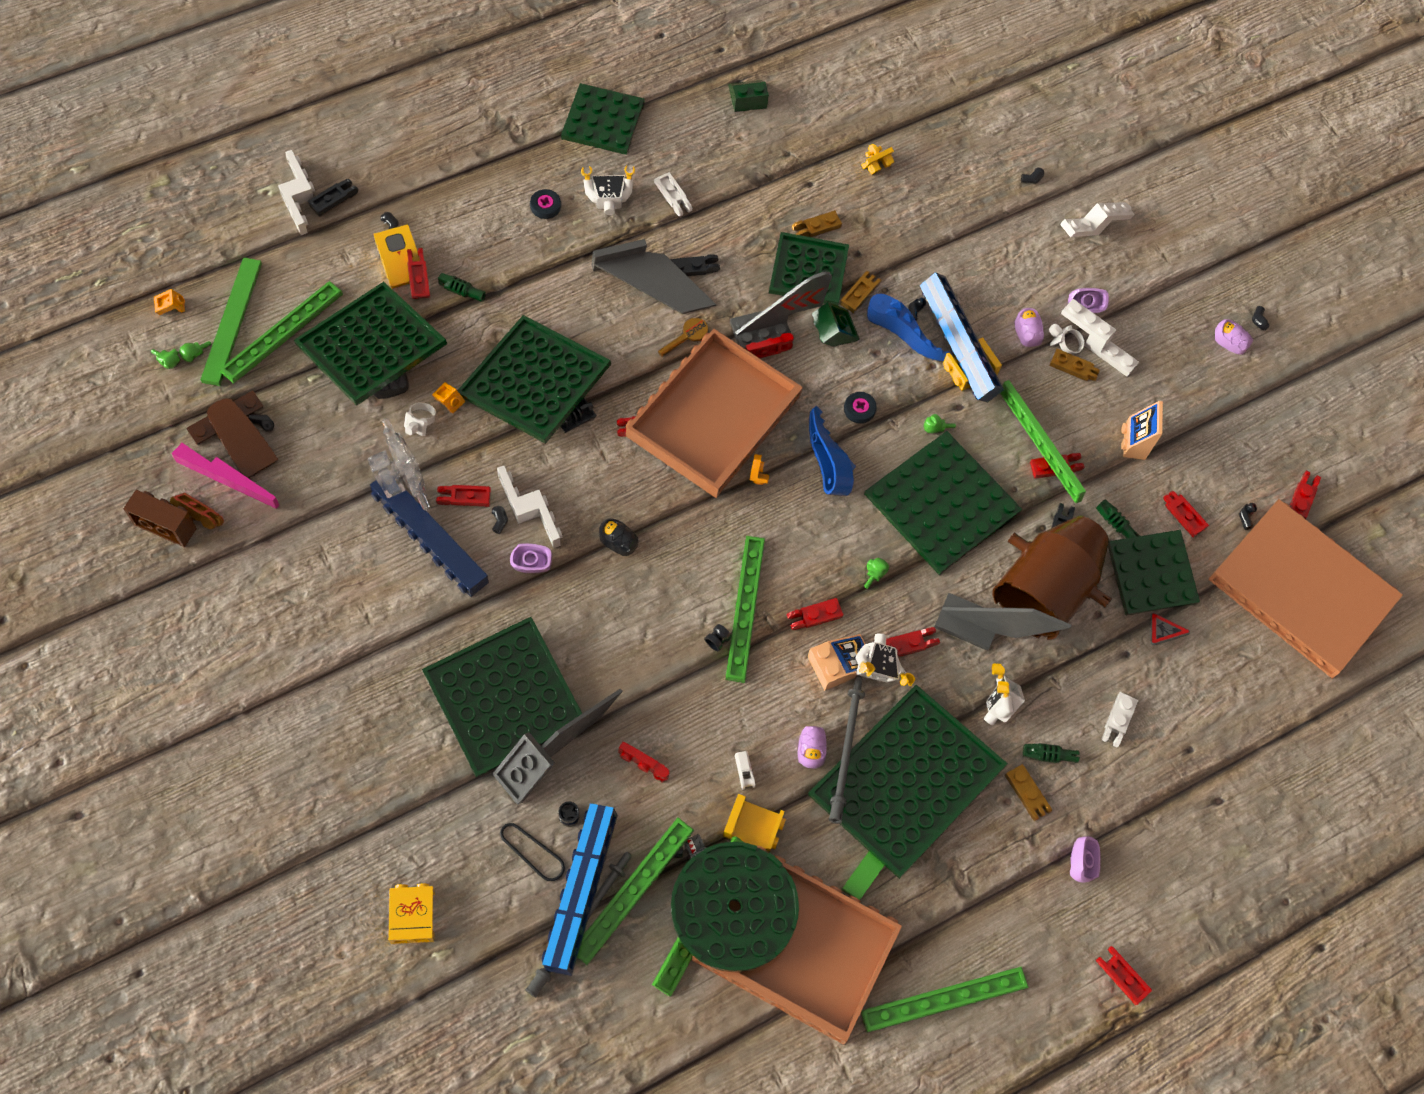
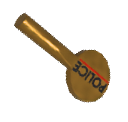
[658,318,708,357]

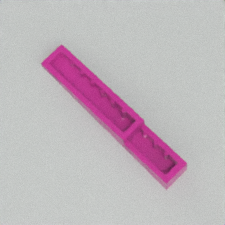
[171,443,280,509]

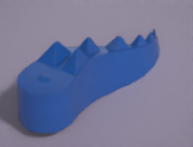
[867,293,953,361]
[809,406,856,496]

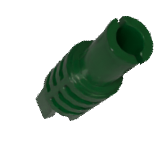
[438,273,486,302]
[1096,499,1140,538]
[1023,743,1080,763]

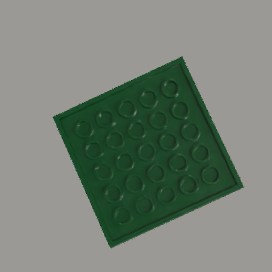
[294,281,447,406]
[457,315,611,444]
[864,431,1022,575]
[422,617,582,778]

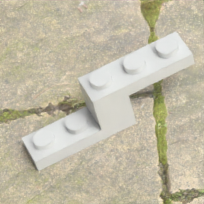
[278,150,315,235]
[1061,202,1135,237]
[1061,299,1139,377]
[497,466,563,548]

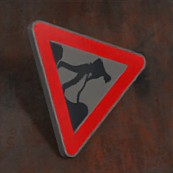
[1151,613,1190,646]

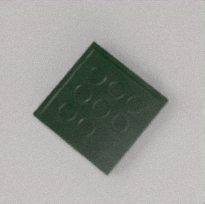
[561,83,645,155]
[769,232,849,306]
[1108,530,1200,616]

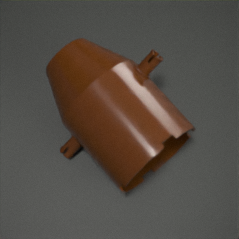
[992,516,1112,640]

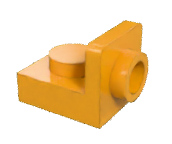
[154,289,185,315]
[432,382,465,413]
[750,454,769,485]

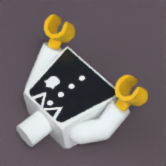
[581,165,635,215]
[855,634,915,686]
[984,663,1025,725]

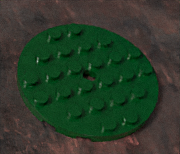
[671,842,799,972]

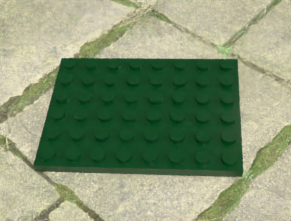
[808,685,1008,879]

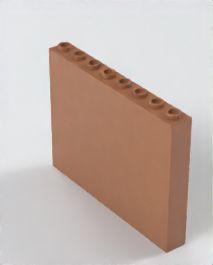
[625,329,803,498]
[1208,499,1403,679]
[692,846,902,1045]

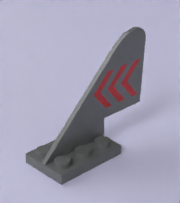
[730,272,832,349]

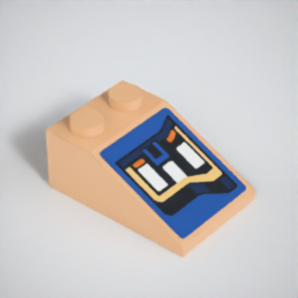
[1121,401,1163,460]
[808,634,865,691]

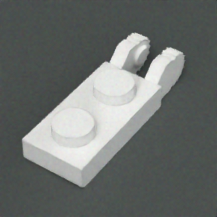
[654,172,693,217]
[1102,692,1138,747]

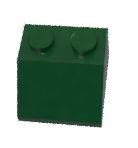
[728,80,769,112]
[812,302,860,347]

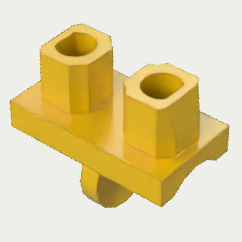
[861,144,894,175]

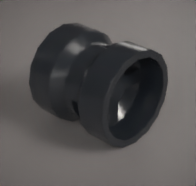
[704,624,732,652]
[558,801,580,827]

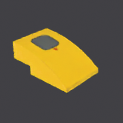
[373,224,419,289]

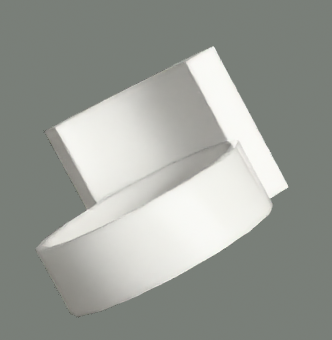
[1049,324,1084,355]
[404,402,436,436]

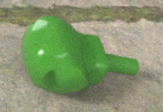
[179,341,211,362]
[151,349,180,369]
[923,414,956,434]
[864,558,889,589]

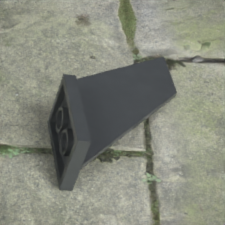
[591,239,716,314]
[934,593,1071,651]
[492,688,623,805]

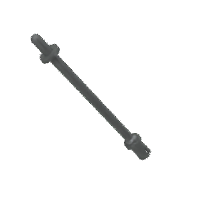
[829,675,865,824]
[525,852,632,998]

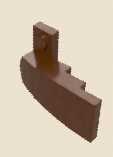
[186,390,278,478]

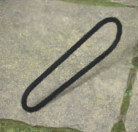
[500,823,565,881]

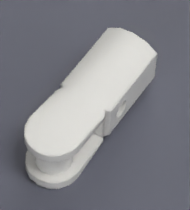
[735,751,755,790]

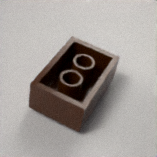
[123,490,197,548]

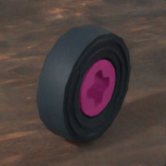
[530,189,561,219]
[844,392,877,424]

